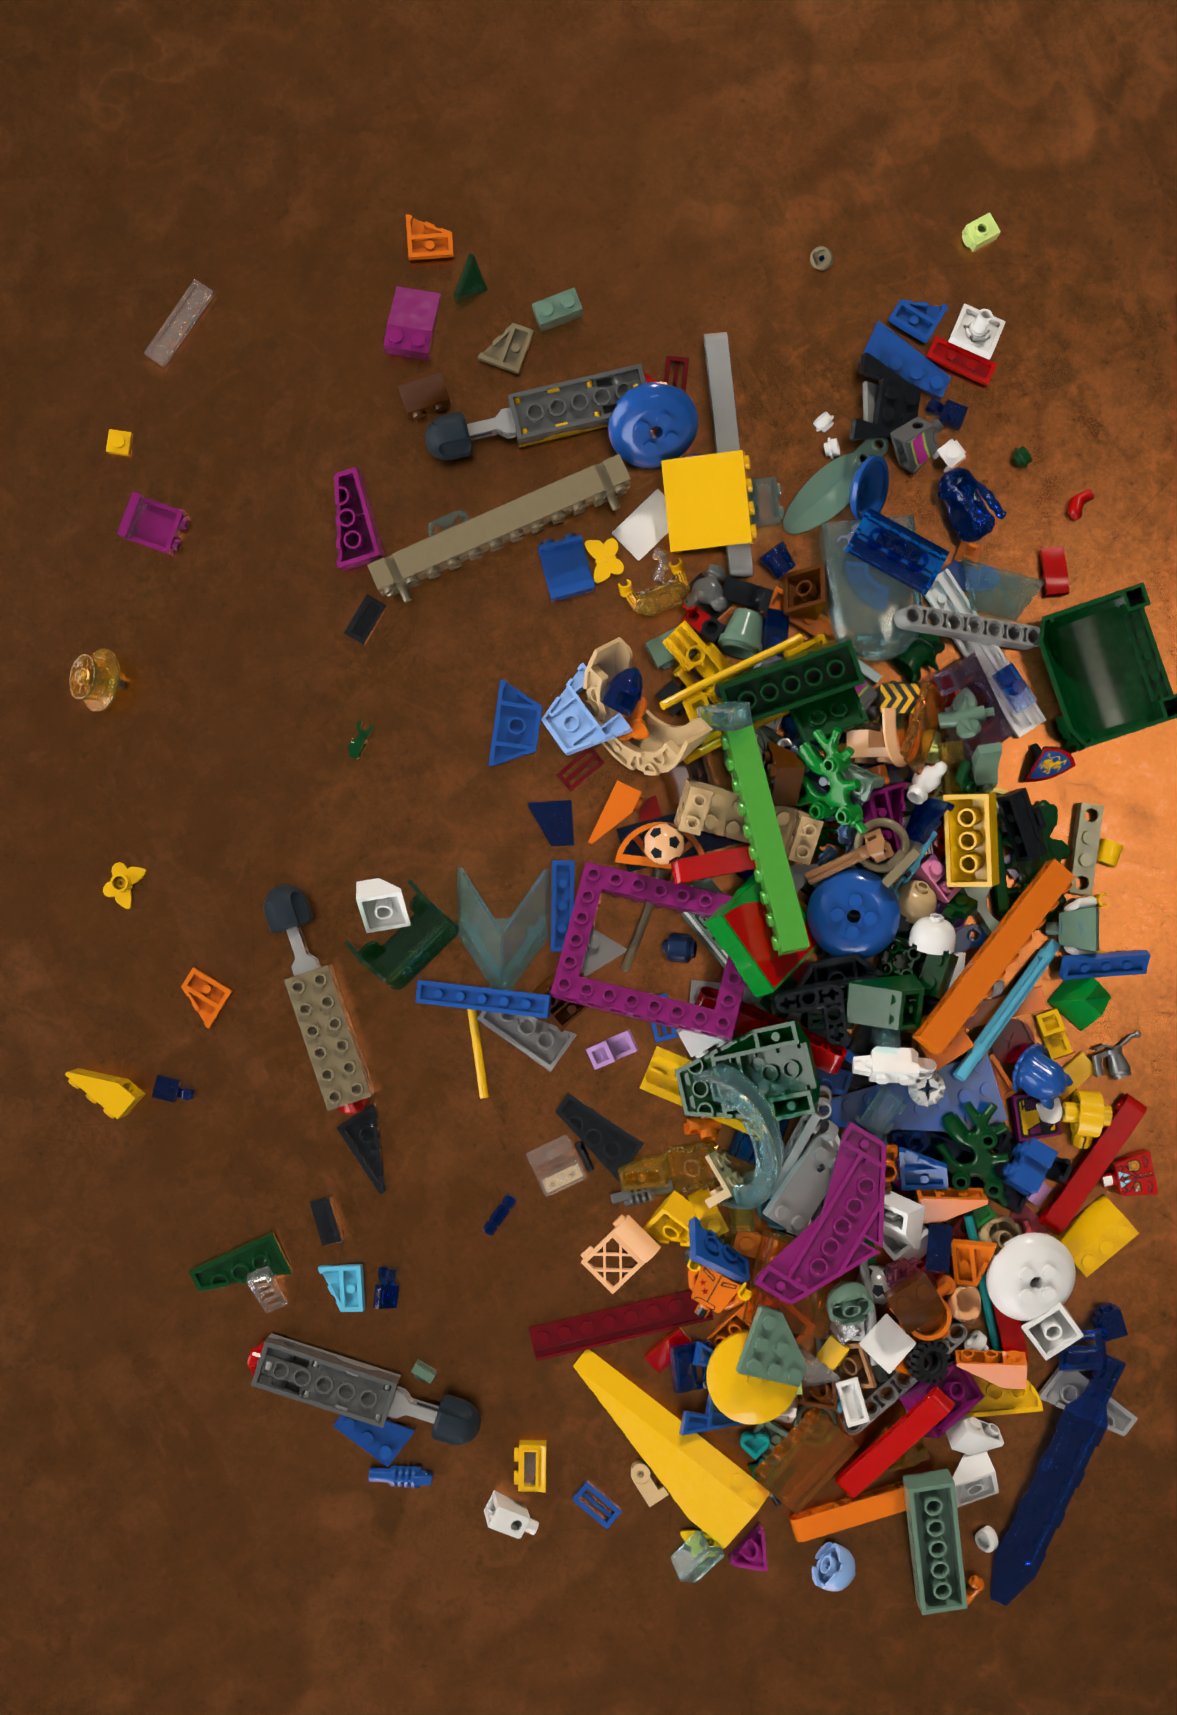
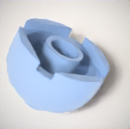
[812,1542,856,1592]

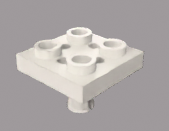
[948,303,1006,360]

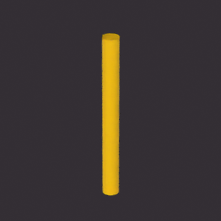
[467,1009,489,1099]

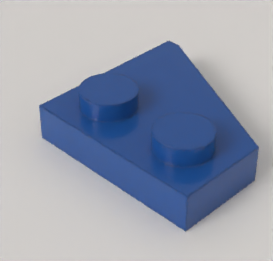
[887,299,949,344]

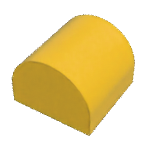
[1097,838,1124,868]

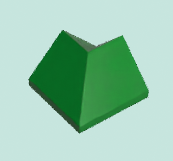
[1047,978,1111,1031]

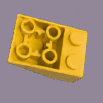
[65,1068,146,1119]

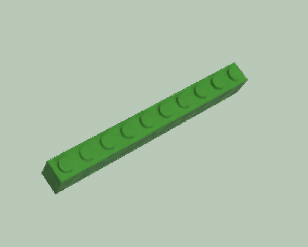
[720,723,810,956]

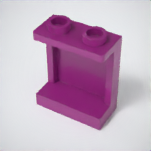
[117,491,189,556]

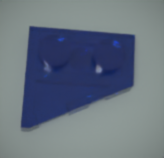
[528,800,574,847]

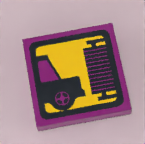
[1010,1093,1061,1142]

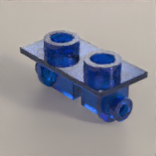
[925,1223,953,1273]

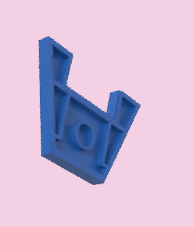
[679,1341,743,1435]

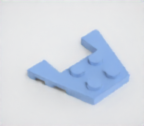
[541,663,633,756]

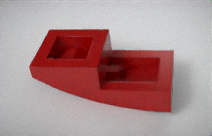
[1039,546,1070,597]

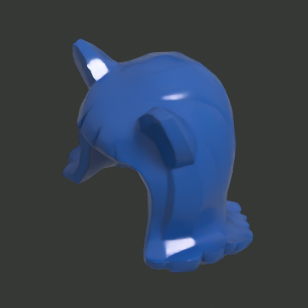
[1012,1044,1073,1110]

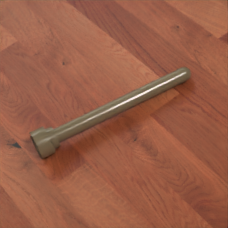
[621,868,672,972]

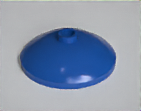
[849,455,889,523]

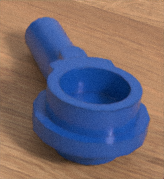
[782,713,797,750]

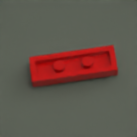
[926,336,997,386]

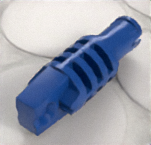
[369,1465,433,1488]

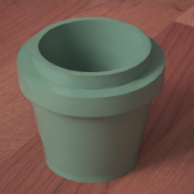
[718,608,764,660]

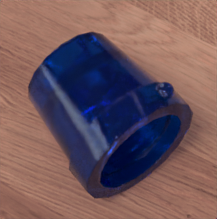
[759,541,796,578]

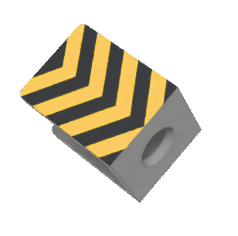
[876,683,920,716]

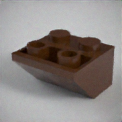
[762,742,805,806]
[662,755,715,805]

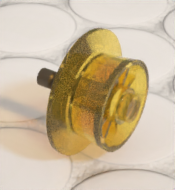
[69,648,126,712]

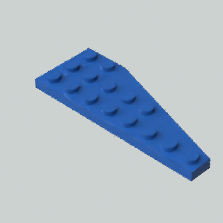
[819,1053,1008,1132]

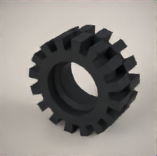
[906,1340,951,1384]

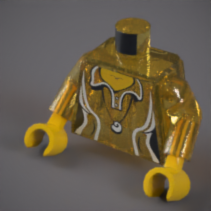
[618,558,690,616]

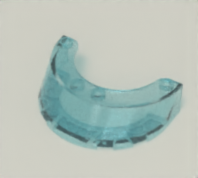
[693,1063,784,1210]

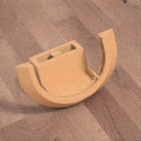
[847,708,919,767]

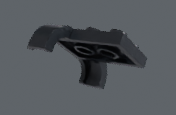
[980,1122,1073,1214]

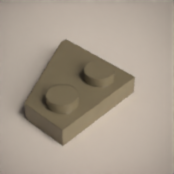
[478,323,535,375]

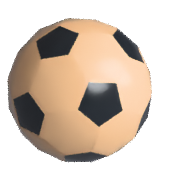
[643,823,685,865]

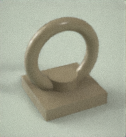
[854,818,923,888]

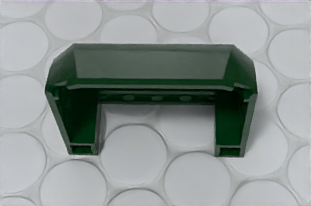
[1038,582,1177,748]

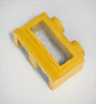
[514,1440,547,1493]

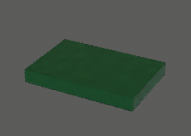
[788,687,869,744]

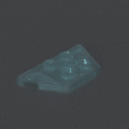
[960,559,1044,621]

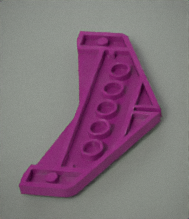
[754,1121,886,1304]

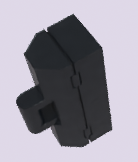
[996,787,1048,862]

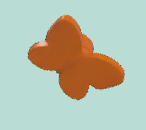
[617,697,649,741]

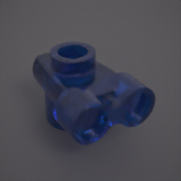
[891,1129,929,1157]

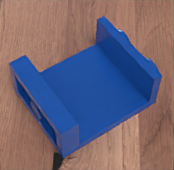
[537,533,595,602]

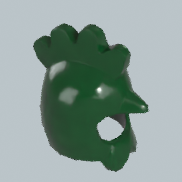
[891,631,945,684]

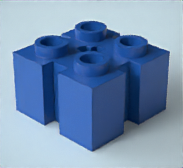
[1001,1138,1058,1196]

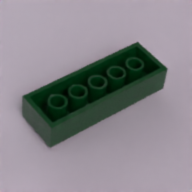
[717,635,865,727]

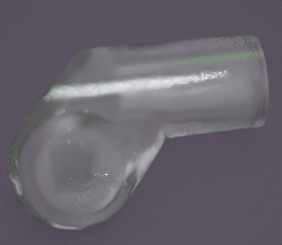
[652,548,669,582]

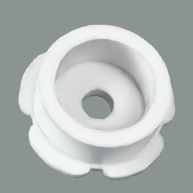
[813,411,834,432]
[824,437,840,460]

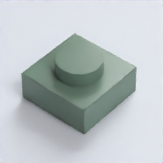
[411,1359,437,1384]

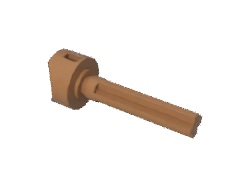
[805,828,894,885]

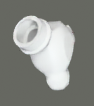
[907,761,947,805]

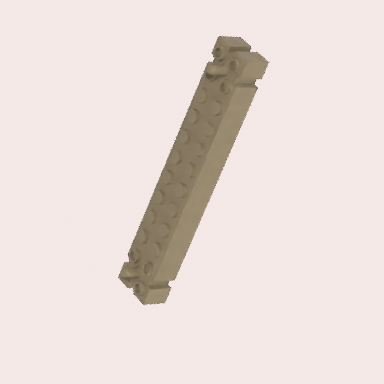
[367,454,631,603]

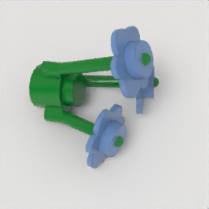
[815,824,855,866]

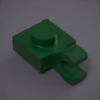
[1056,716,1085,754]
[347,719,374,761]
[942,892,978,925]

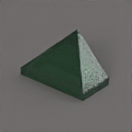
[454,253,488,303]

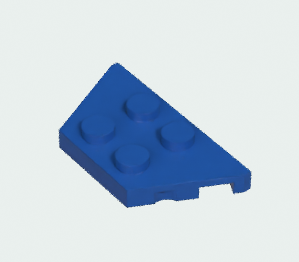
[488,679,543,767]

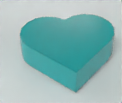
[740,1431,770,1460]

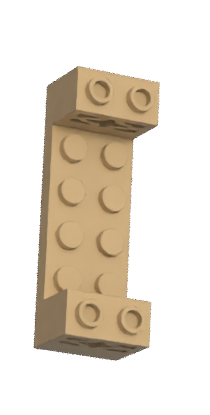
[674,778,824,865]

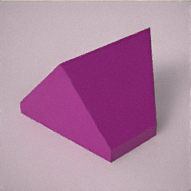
[728,1522,768,1572]

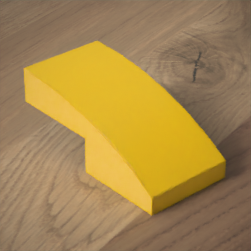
[1035,1009,1073,1060]

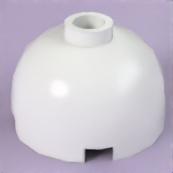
[908,913,956,955]

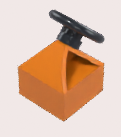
[918,996,974,1071]

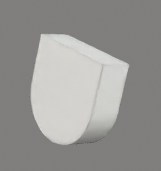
[1035,1097,1063,1124]

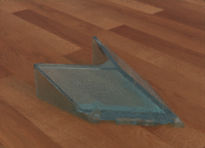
[457,867,550,990]

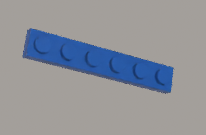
[415,980,552,1018]

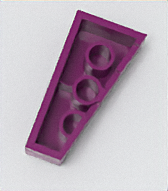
[334,467,386,571]

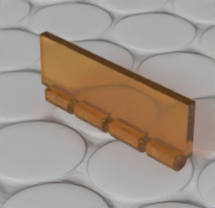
[900,682,946,775]

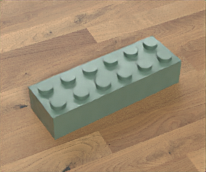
[903,1469,968,1615]

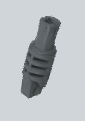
[610,1179,674,1207]

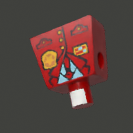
[1100,1149,1159,1196]

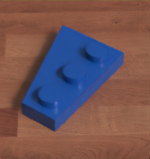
[689,1217,750,1284]
[333,1415,416,1467]

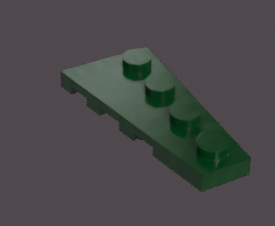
[189,1231,293,1292]

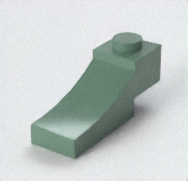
[969,742,1003,792]

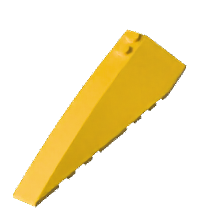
[573,1349,771,1548]

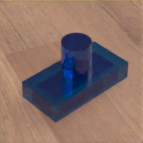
[992,663,1037,713]

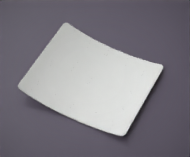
[859,1313,916,1374]

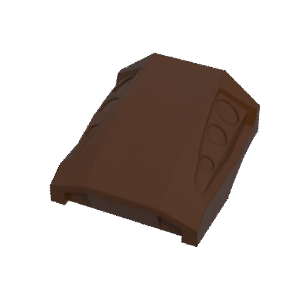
[532,971,589,1032]

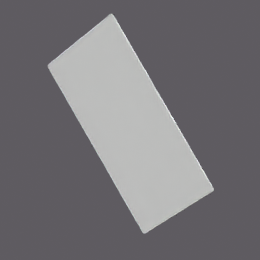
[612,489,668,561]

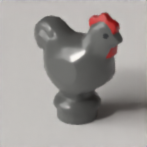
[683,564,727,612]

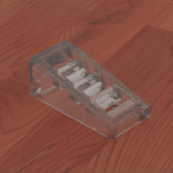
[247,1265,287,1313]

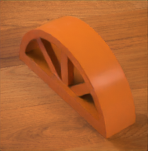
[615,822,704,869]

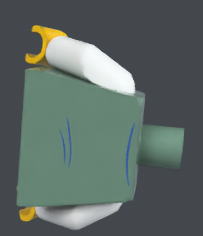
[1046,893,1108,955]

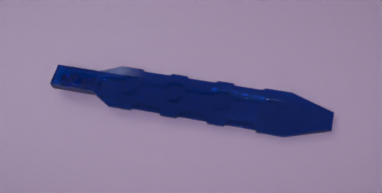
[990,1352,1126,1606]

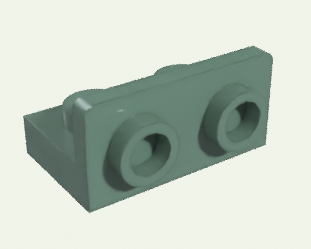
[827,763,886,802]

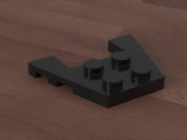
[849,352,921,441]

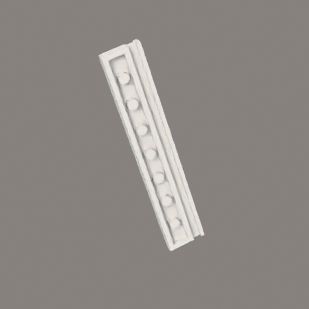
[919,568,1046,739]

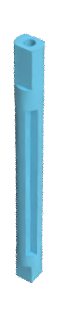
[953,939,1061,1081]

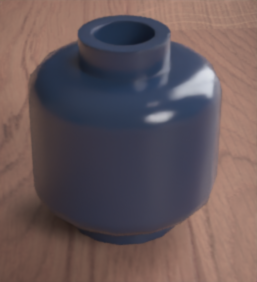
[662,932,697,963]

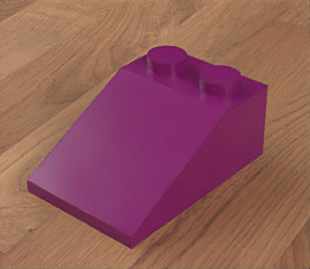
[383,286,441,361]
[899,1360,984,1438]

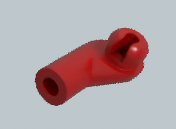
[1067,489,1094,520]

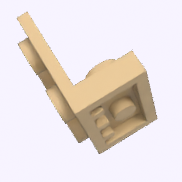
[705,1148,744,1208]

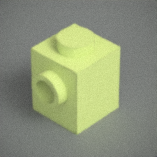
[962,212,1001,252]

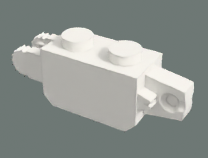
[852,1046,937,1085]

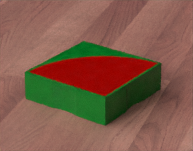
[703,874,818,998]

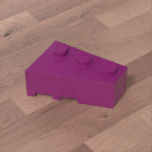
[861,782,908,860]

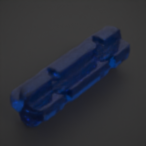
[483,1194,517,1236]

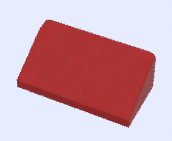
[644,1328,694,1373]

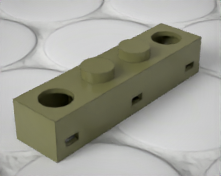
[1067,802,1104,896]

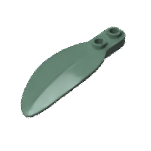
[783,438,889,534]

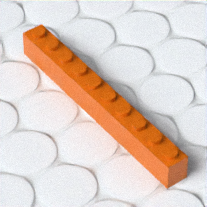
[912,859,1075,1055]

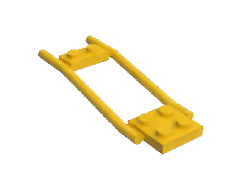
[659,633,827,764]

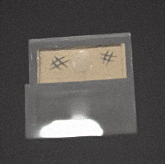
[526,1134,587,1197]

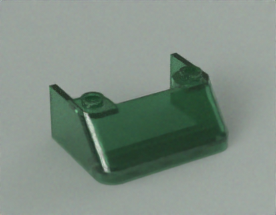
[344,879,459,990]

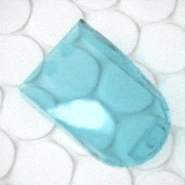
[819,515,922,660]

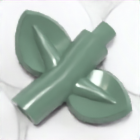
[938,687,995,738]

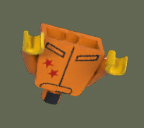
[687,1259,755,1318]

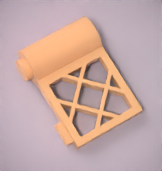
[581,1214,661,1294]

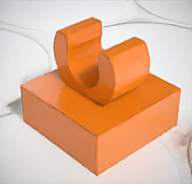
[953,538,983,569]

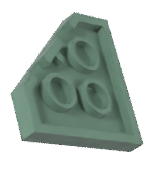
[736,1305,807,1387]

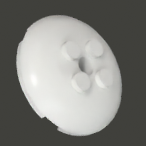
[986,1232,1076,1321]

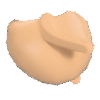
[946,1284,981,1326]

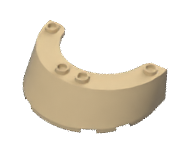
[583,637,713,776]

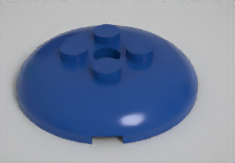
[608,382,698,468]
[807,868,900,959]

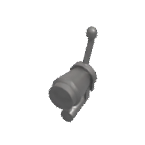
[1092,1031,1141,1080]

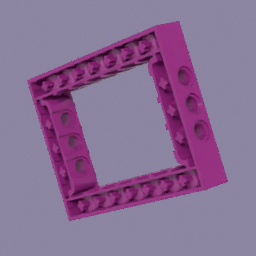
[551,862,746,1042]

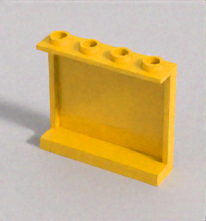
[661,450,757,553]

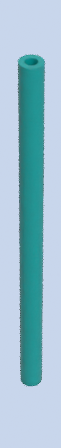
[964,1213,1002,1351]

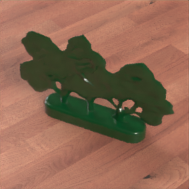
[990,800,1072,933]

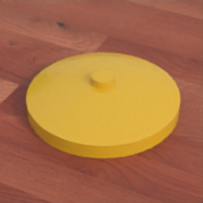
[706,1330,798,1425]

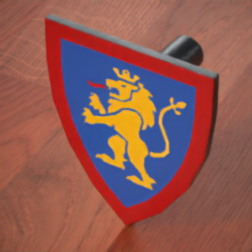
[1023,743,1076,782]

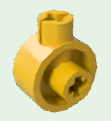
[1062,1090,1112,1149]

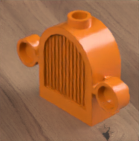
[886,1275,956,1341]

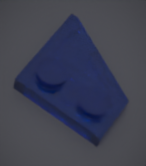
[906,797,955,844]

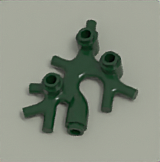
[935,1101,1010,1207]

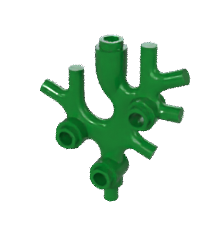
[797,727,868,835]

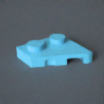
[318,1264,366,1312]

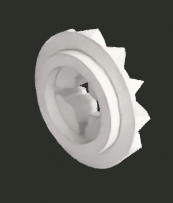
[908,1071,946,1107]

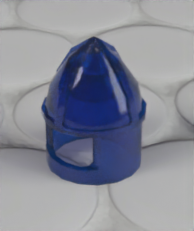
[600,667,643,718]

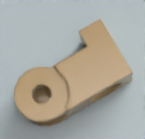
[631,1460,669,1507]

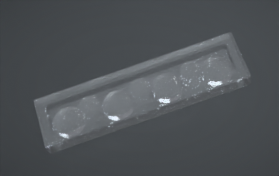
[144,279,215,368]

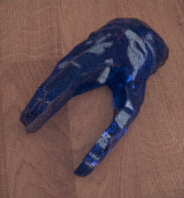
[937,467,1007,542]

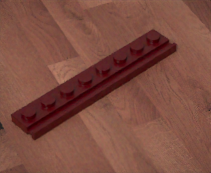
[529,1289,714,1361]

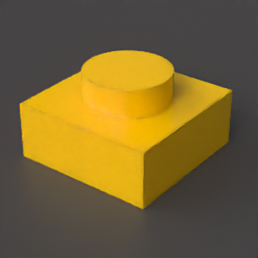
[106,429,133,456]

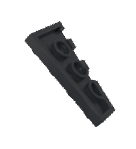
[556,1092,644,1182]

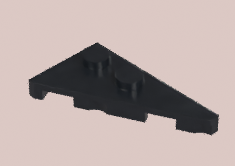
[337,1103,386,1195]

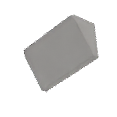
[863,381,878,423]

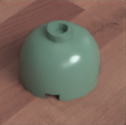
[826,1281,874,1326]

